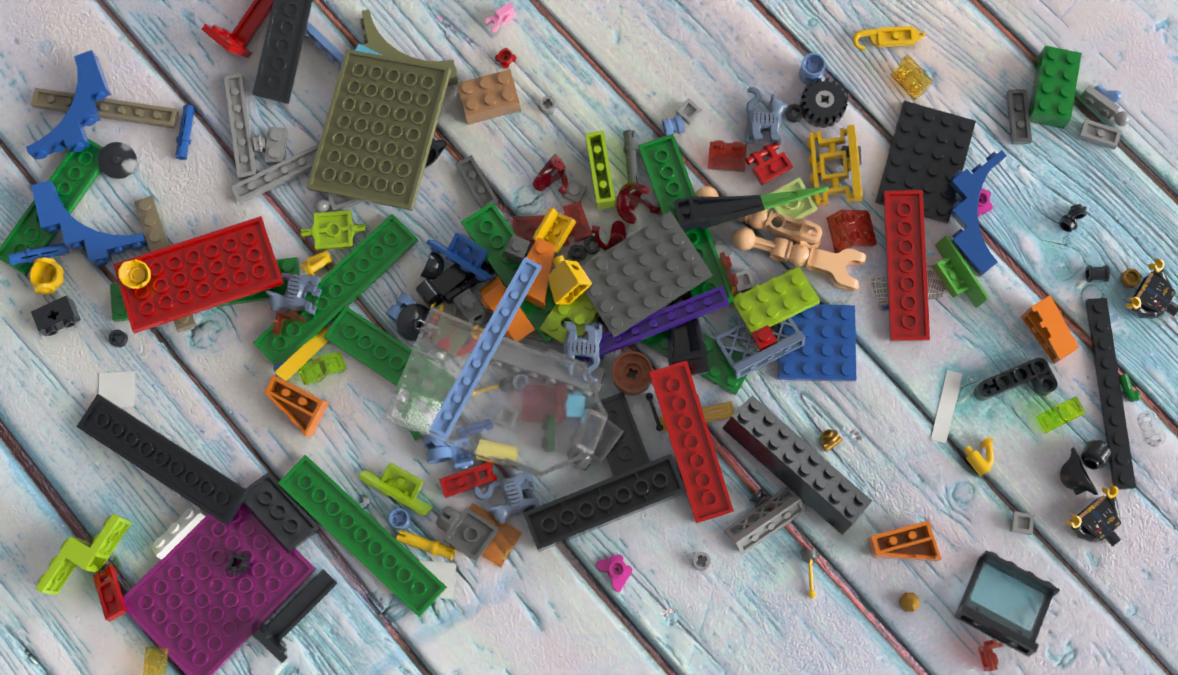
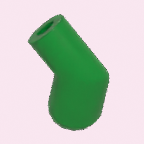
[1119,374,1140,402]

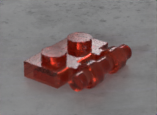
[556,201,593,247]

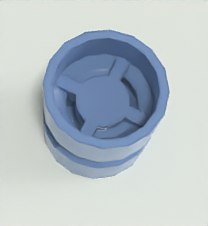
[799,53,826,85]
[386,292,417,323]
[422,432,452,464]

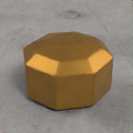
[1120,268,1141,288]
[899,592,920,612]

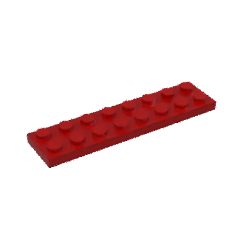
[883,190,930,342]
[649,360,734,523]

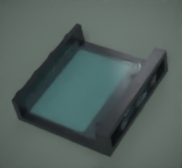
[954,550,1060,657]

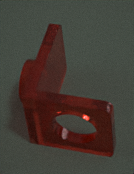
[272,310,306,337]

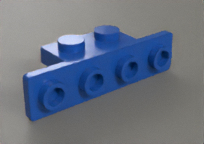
[426,233,495,282]

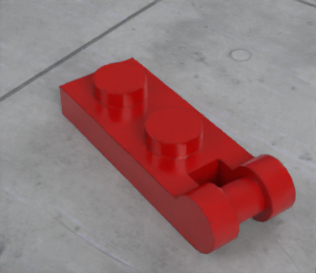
[439,462,498,499]
[93,565,127,622]

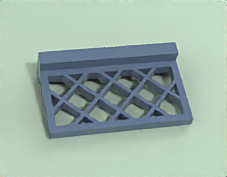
[714,317,805,379]

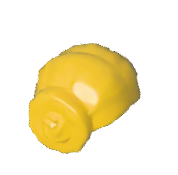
[30,257,64,295]

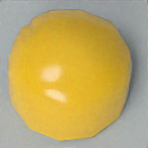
[118,259,151,289]

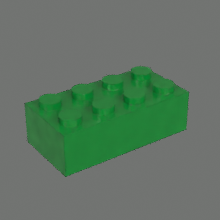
[1029,46,1082,129]

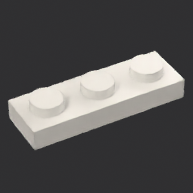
[151,504,205,560]

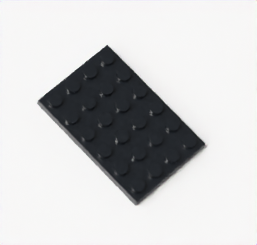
[875,100,976,224]

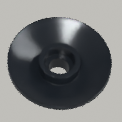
[98,142,137,179]
[397,303,431,341]

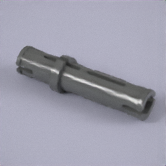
[623,130,640,184]

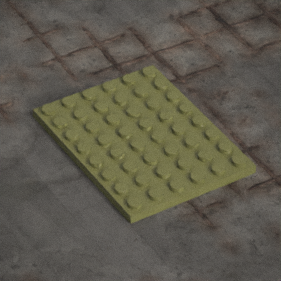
[306,49,452,211]

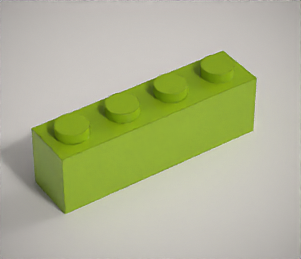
[585,130,615,211]

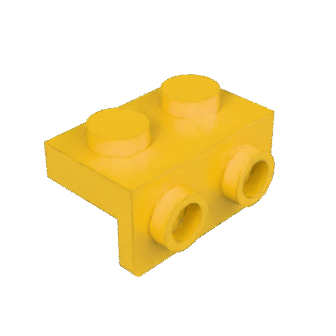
[533,207,576,254]

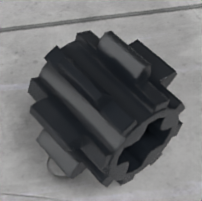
[226,551,252,576]

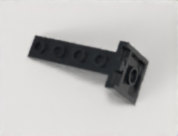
[252,569,337,663]

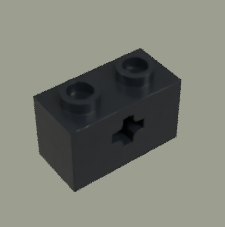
[31,296,81,336]

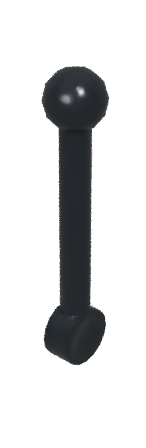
[646,393,663,431]

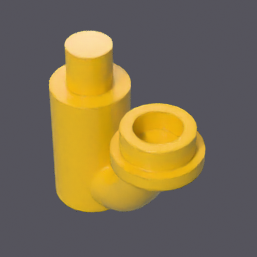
[300,250,332,276]
[963,436,994,477]

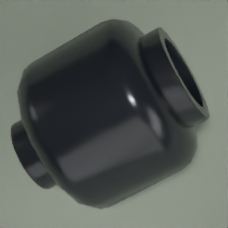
[1081,440,1111,470]

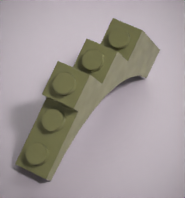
[360,9,459,86]

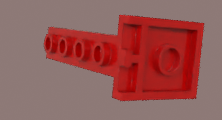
[201,0,274,59]

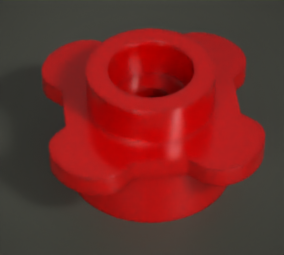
[495,48,517,69]

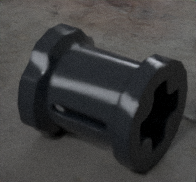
[1085,265,1110,282]

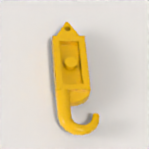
[852,26,926,50]

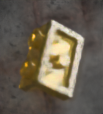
[891,54,933,100]

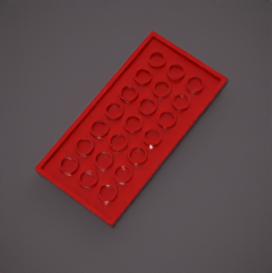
[113,216,284,334]

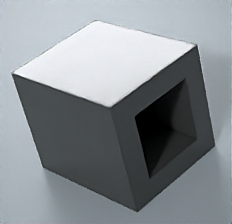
[505,235,531,264]

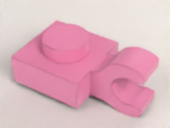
[485,2,515,33]

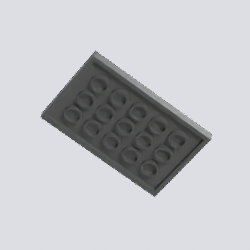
[581,211,713,338]

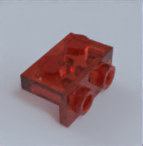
[708,140,747,172]

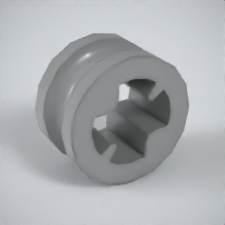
[540,96,556,115]
[692,552,711,571]

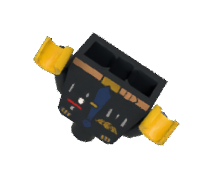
[1126,258,1178,319]
[1065,483,1121,546]

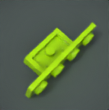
[358,462,433,516]

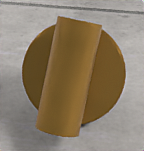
[819,429,843,452]

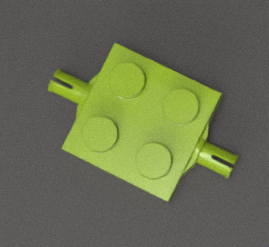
[301,210,366,251]

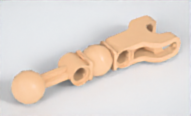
[696,186,822,250]
[732,227,866,292]

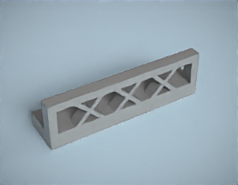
[724,487,806,555]

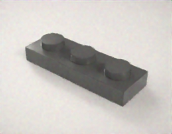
[1006,89,1032,144]
[456,155,499,209]

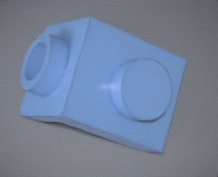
[449,437,473,469]

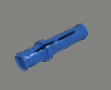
[175,105,195,160]
[8,243,70,266]

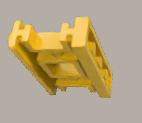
[807,125,863,207]

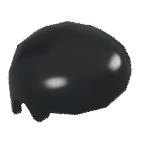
[420,251,445,280]

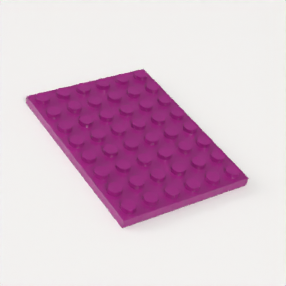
[123,504,317,675]

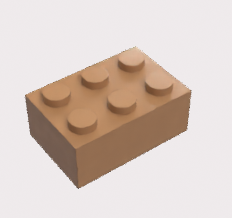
[457,69,521,125]

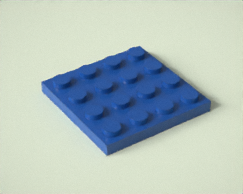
[778,305,857,382]

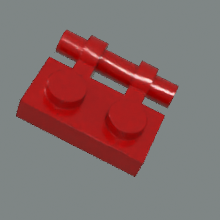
[745,142,793,186]

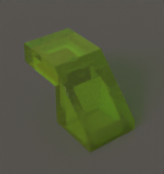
[298,352,347,385]
[1036,396,1086,434]

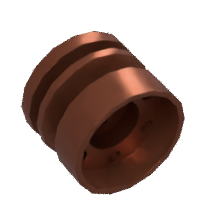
[612,351,653,396]

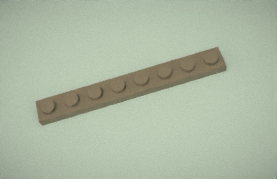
[31,88,179,129]
[134,196,197,333]

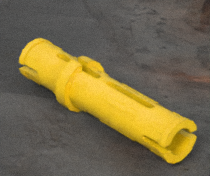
[396,529,456,560]

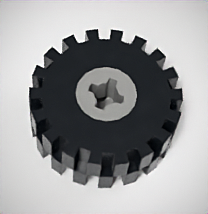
[800,78,848,128]

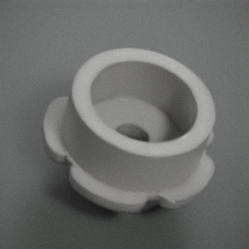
[253,135,266,153]

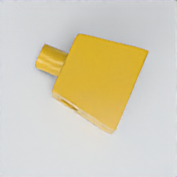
[548,256,592,305]

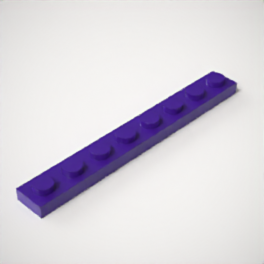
[582,286,730,363]

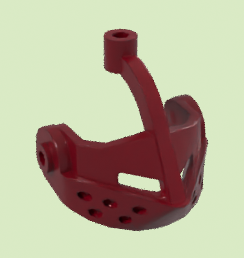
[532,154,568,196]
[616,183,660,224]
[591,221,627,251]

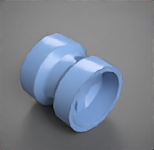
[662,115,685,136]
[389,508,411,530]

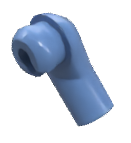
[1095,84,1122,102]

